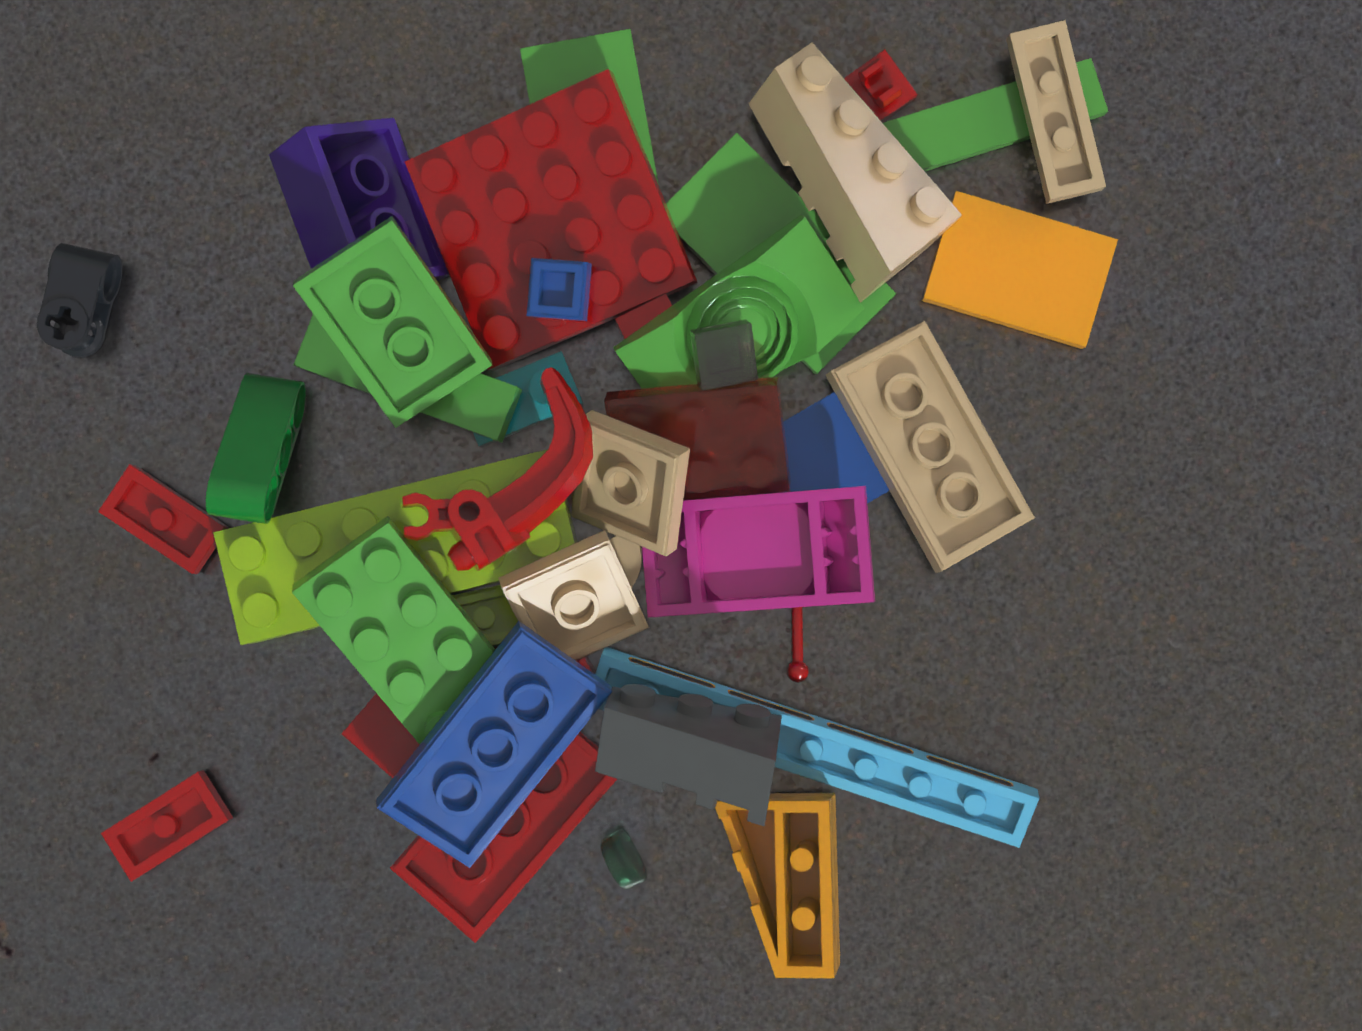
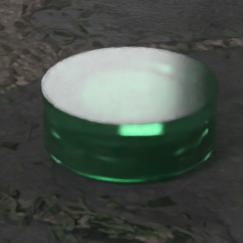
[600,829,647,890]

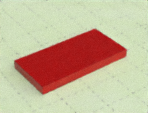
[390,730,617,943]

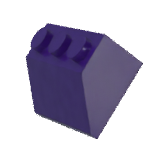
[269,118,450,281]

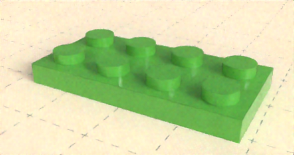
[292,516,495,744]

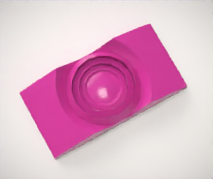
[642,486,875,617]

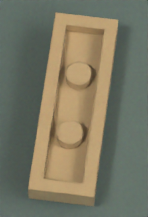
[1006,20,1106,204]

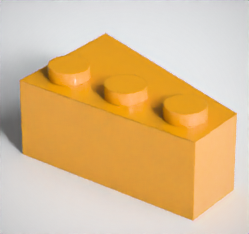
[715,793,840,978]

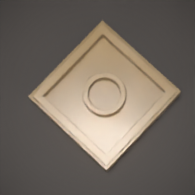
[571,410,690,557]
[498,530,649,661]

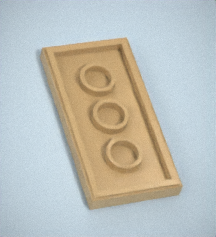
[825,321,1035,573]

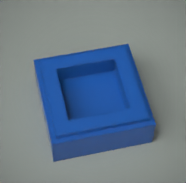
[527,258,592,321]

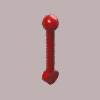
[787,607,809,683]

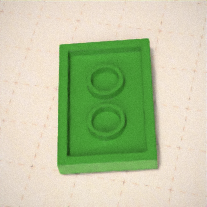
[293,216,492,428]

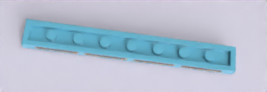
[595,647,1040,848]

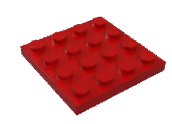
[405,69,698,371]

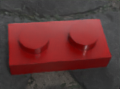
[98,464,229,574]
[101,770,233,882]

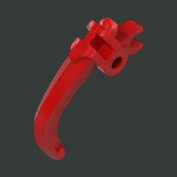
[402,367,593,571]

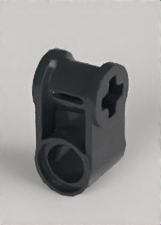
[37,243,122,358]

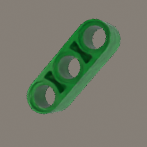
[206,373,306,524]

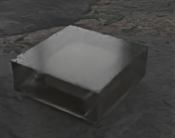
[690,319,758,391]

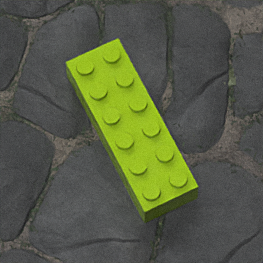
[213,449,578,645]

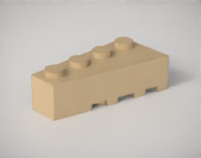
[749,42,962,303]

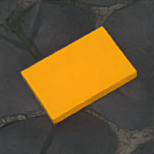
[921,191,1118,349]

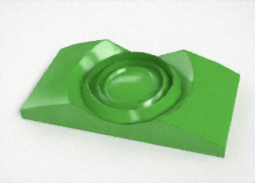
[613,214,865,440]

